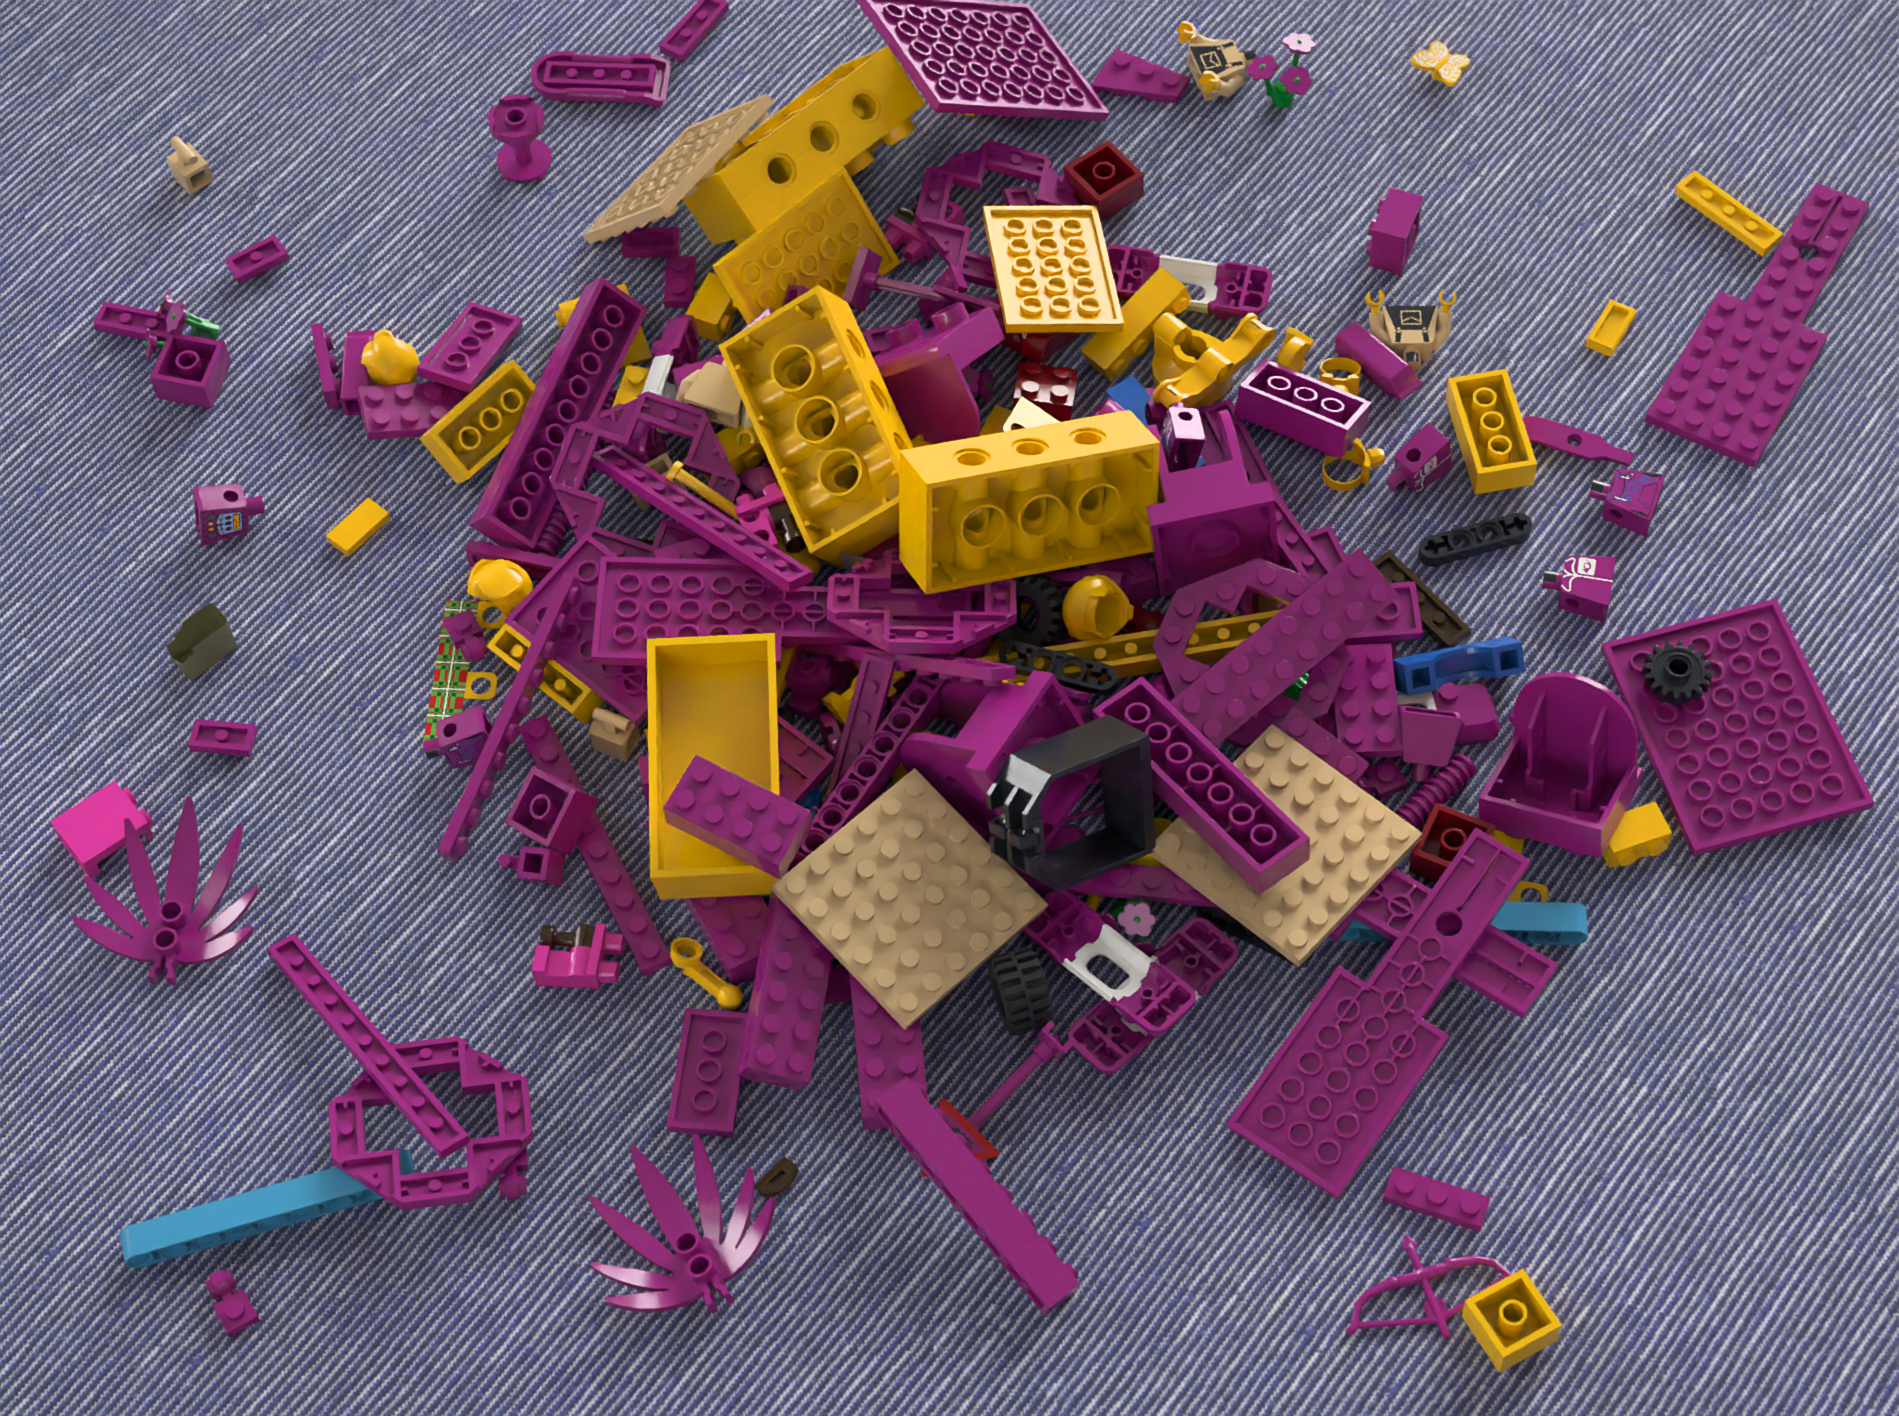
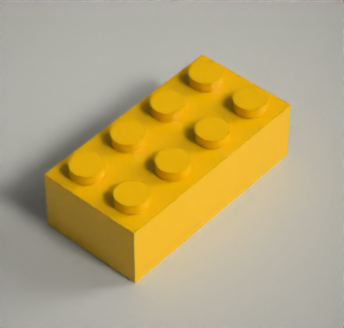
[419,359,536,484]
[1445,369,1537,495]

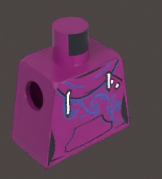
[1589,468,1665,537]
[423,705,494,768]

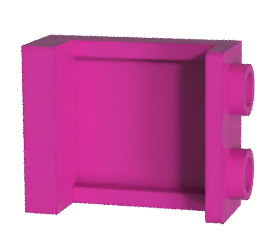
[50,780,154,879]

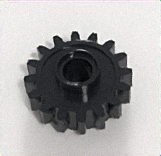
[1641,640,1713,706]

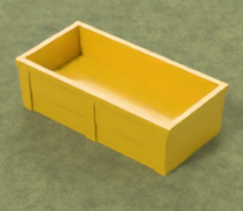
[647,633,780,900]

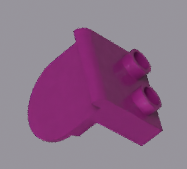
[873,302,1006,448]
[1479,672,1643,858]

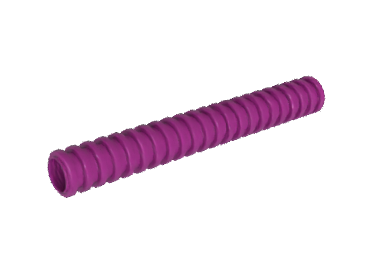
[531,389,617,557]
[1394,754,1477,829]

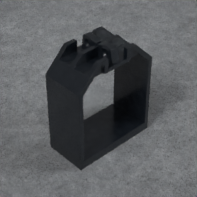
[986,715,1156,892]

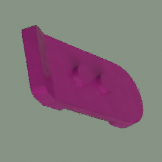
[531,51,671,108]

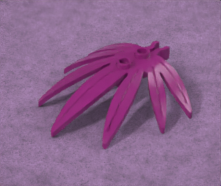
[72,796,259,986]
[588,1133,776,1314]

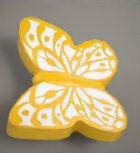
[1411,41,1470,87]

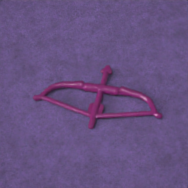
[1345,1235,1512,1339]

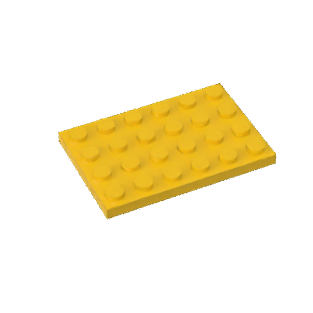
[712,166,900,325]
[982,206,1124,333]

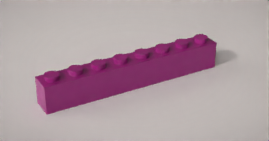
[873,1076,1080,1317]

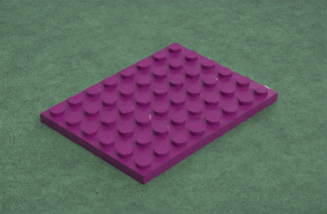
[856,0,1110,121]
[1601,598,1875,856]

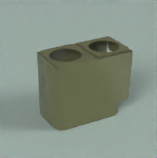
[166,603,238,681]

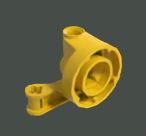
[1151,312,1276,408]

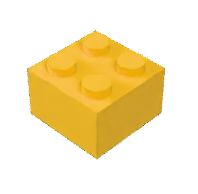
[1461,1269,1562,1373]

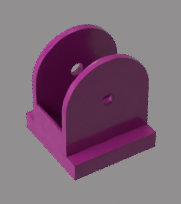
[1146,410,1280,597]
[900,670,1102,848]

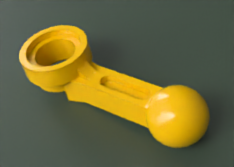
[670,937,743,1011]

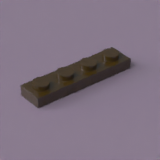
[1372,550,1472,649]

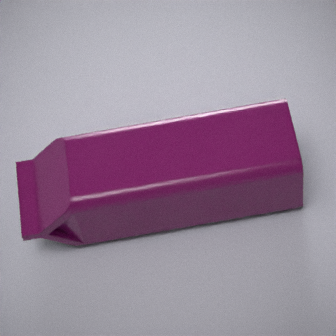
[1335,321,1423,401]
[340,330,376,415]

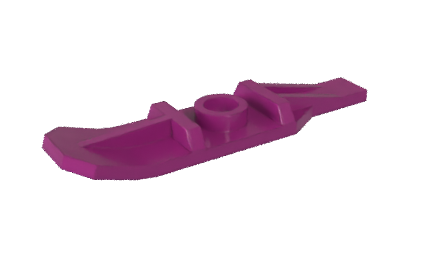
[1523,416,1634,467]

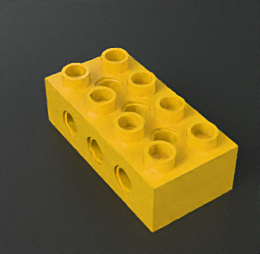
[682,46,926,246]
[718,285,914,567]
[899,410,1160,595]

